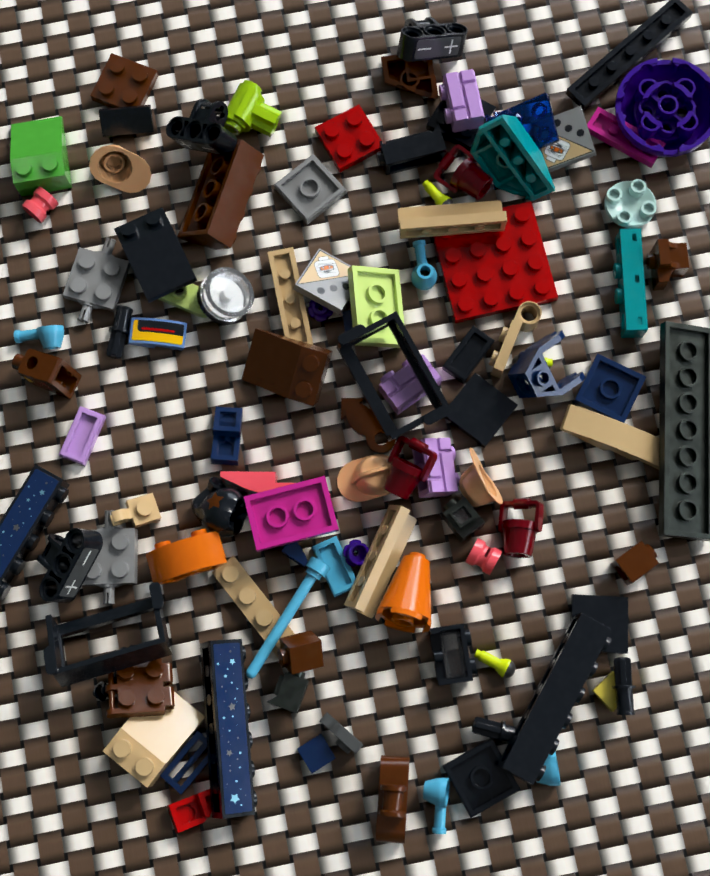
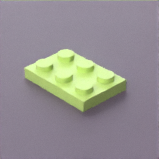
[347,265,405,348]

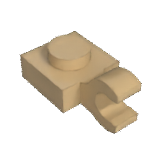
[109,493,161,528]

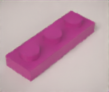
[587,107,666,168]

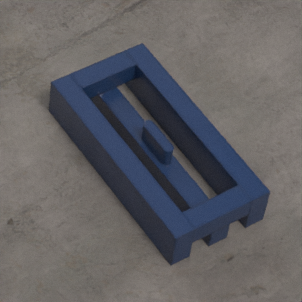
[160,731,208,795]

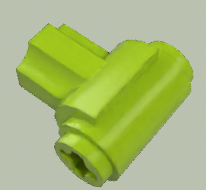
[224,80,282,137]

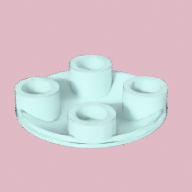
[604,179,657,228]

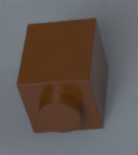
[610,541,659,586]
[277,630,324,675]

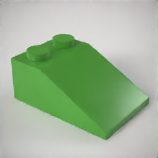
[10,116,72,196]

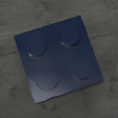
[573,353,646,423]

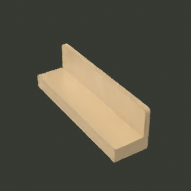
[397,200,507,239]
[344,505,417,618]

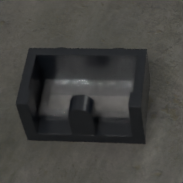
[429,623,477,686]

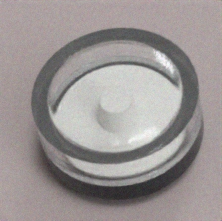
[197,267,254,325]

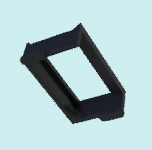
[336,311,451,442]
[43,582,173,687]

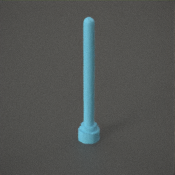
[246,556,330,679]

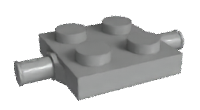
[63,237,131,323]
[82,510,138,605]

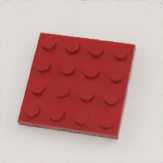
[432,201,558,324]

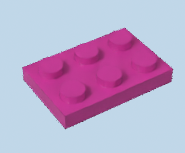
[243,476,339,552]

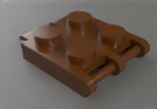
[105,658,175,719]

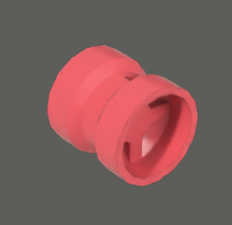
[22,186,59,223]
[465,538,502,575]

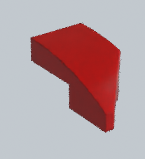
[167,789,212,834]

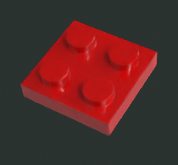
[315,104,382,173]

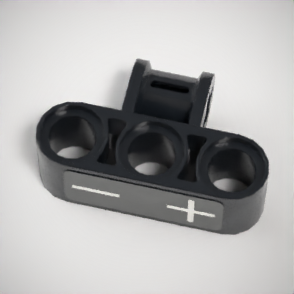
[397,17,468,62]
[166,99,237,155]
[37,528,103,603]

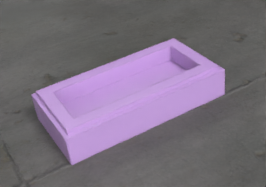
[59,406,106,466]

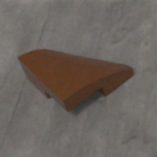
[381,54,438,100]

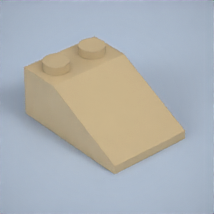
[103,686,205,788]

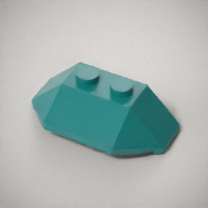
[470,114,555,201]

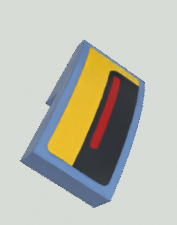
[128,317,187,351]

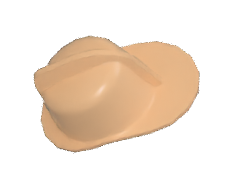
[89,145,151,193]
[459,447,503,507]
[337,454,391,502]

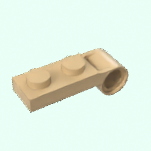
[489,301,542,378]

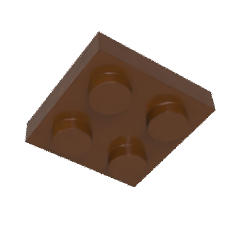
[90,53,159,108]

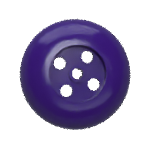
[615,58,710,157]

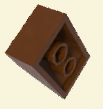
[242,328,333,406]

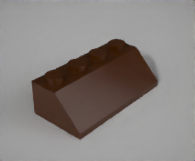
[177,139,264,250]

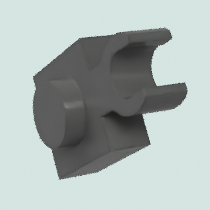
[320,712,363,754]

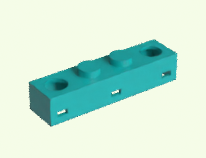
[613,228,648,338]

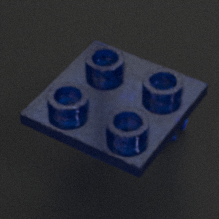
[485,92,559,149]

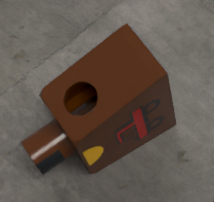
[12,349,82,399]

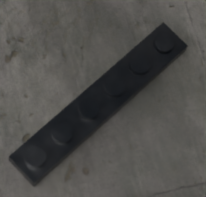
[566,0,693,111]

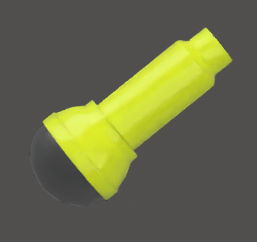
[422,180,453,205]
[474,649,516,678]

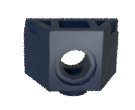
[508,331,585,398]

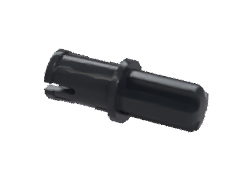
[106,305,133,359]
[612,657,636,715]
[472,717,516,743]

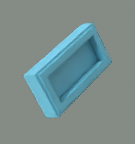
[311,536,356,598]

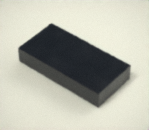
[99,105,154,137]
[442,326,495,384]

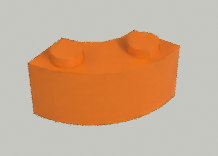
[146,529,227,585]

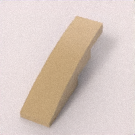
[560,404,659,470]

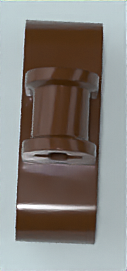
[375,755,410,844]

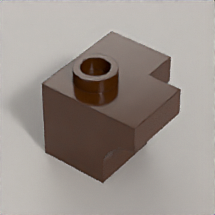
[646,239,689,291]

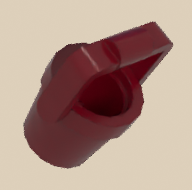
[434,144,493,200]
[383,436,437,500]
[498,498,544,558]

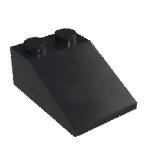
[114,207,197,303]

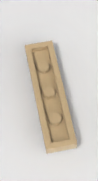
[268,247,313,345]
[212,555,295,658]

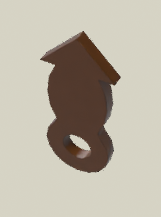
[341,398,396,454]

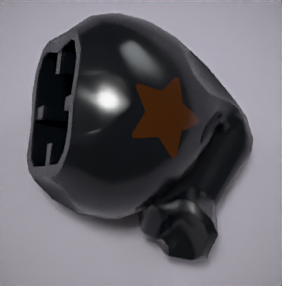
[191,477,248,537]

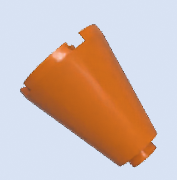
[375,552,431,633]

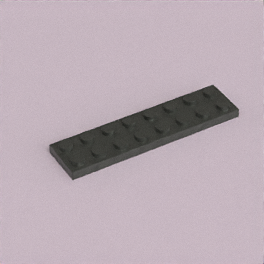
[659,321,710,541]

